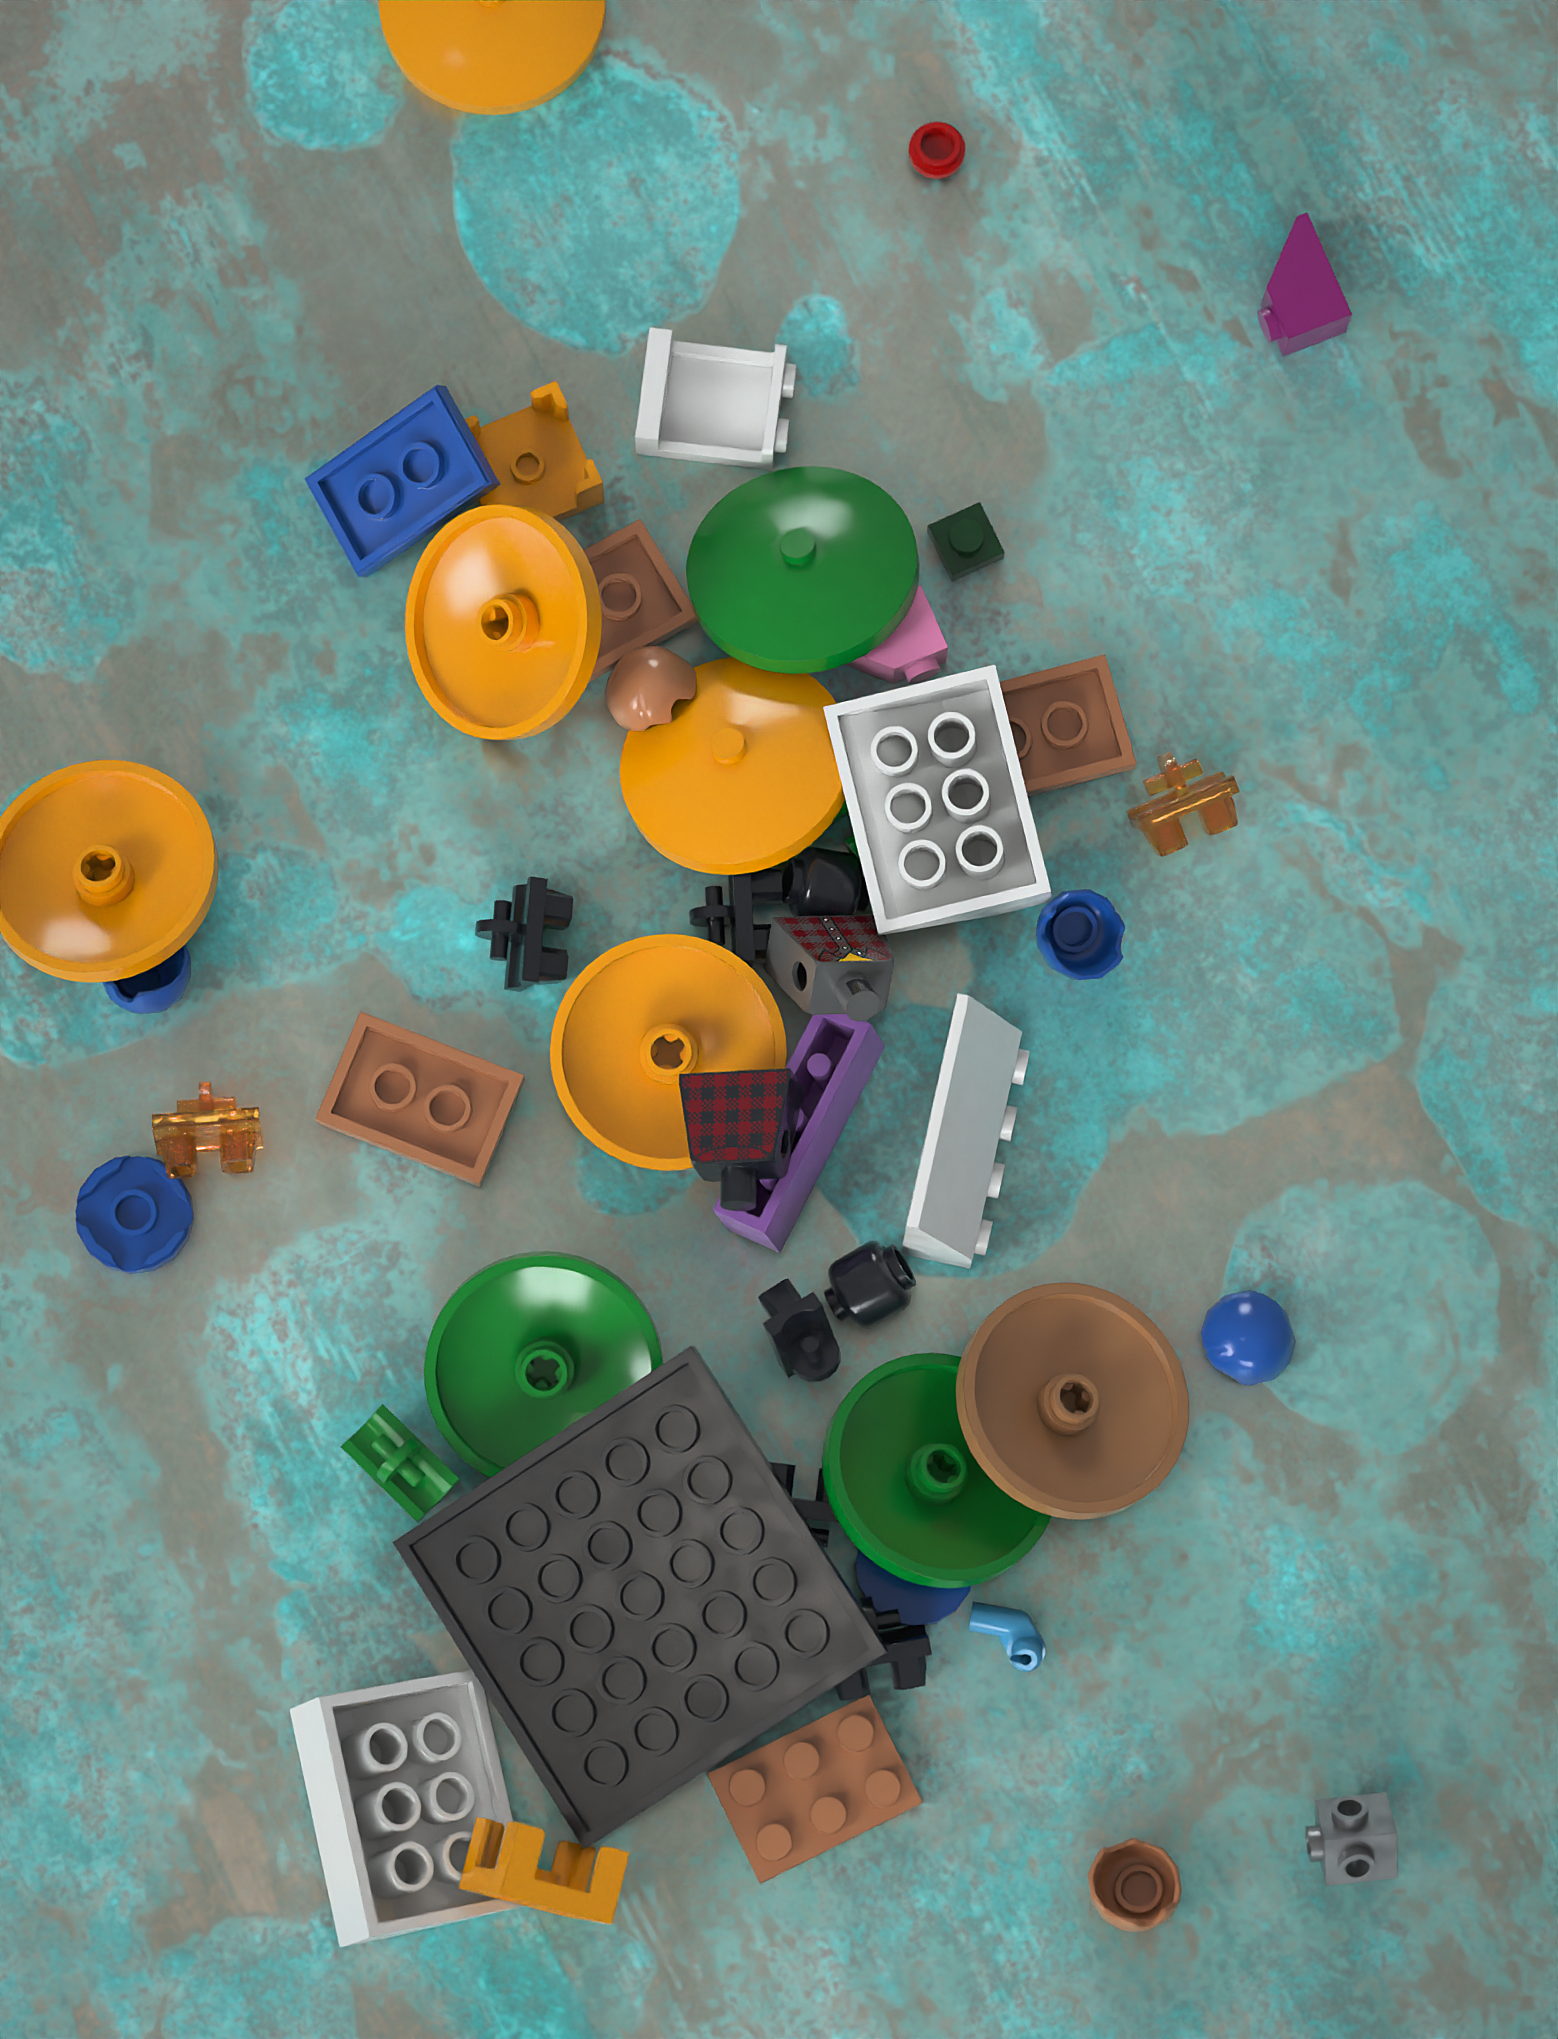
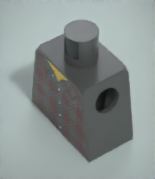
[764,915,894,1022]

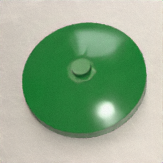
[686,466,920,674]
[424,1251,664,1478]
[822,1353,1051,1588]

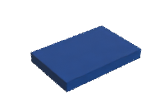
[305,385,501,577]

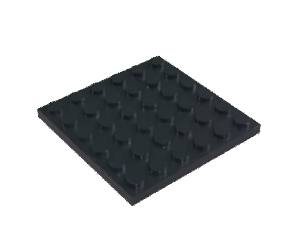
[393,1346,890,1849]

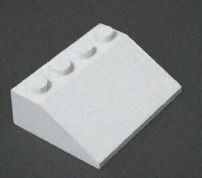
[823,665,1052,935]
[901,993,1030,1269]
[290,1669,524,1947]

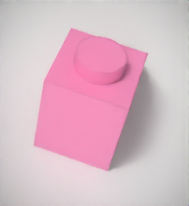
[845,585,948,684]

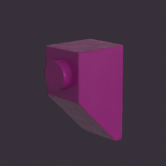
[1257,212,1352,357]

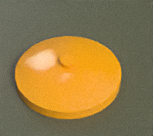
[379,0,606,115]
[405,505,602,740]
[620,657,845,875]
[0,760,219,983]
[550,934,787,1171]

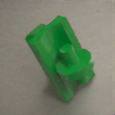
[341,1404,460,1523]

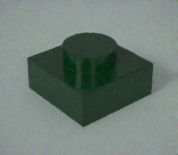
[927,502,1005,582]

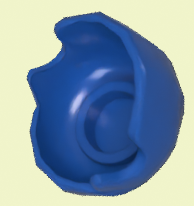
[1036,889,1125,980]
[103,944,191,1014]
[1201,1290,1296,1385]

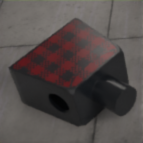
[679,1068,803,1211]

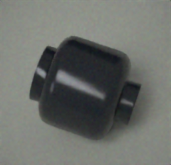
[782,847,870,916]
[824,1241,916,1329]

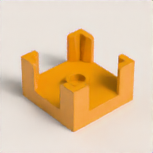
[465,380,604,522]
[458,1817,630,1925]

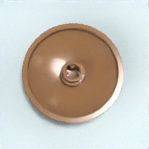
[956,1282,1189,1520]

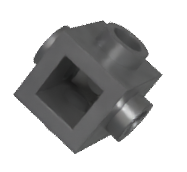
[1305,1792,1398,1886]

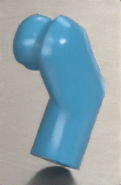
[968,1601,1046,1672]

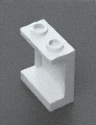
[635,327,797,471]

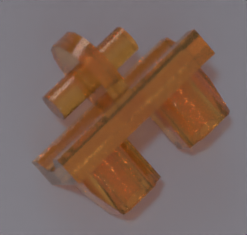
[1126,752,1240,857]
[152,1081,264,1179]

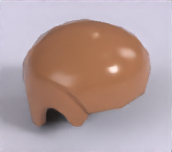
[605,646,696,731]
[1088,1838,1182,1932]

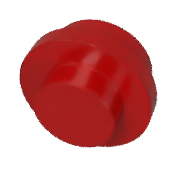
[908,122,966,179]

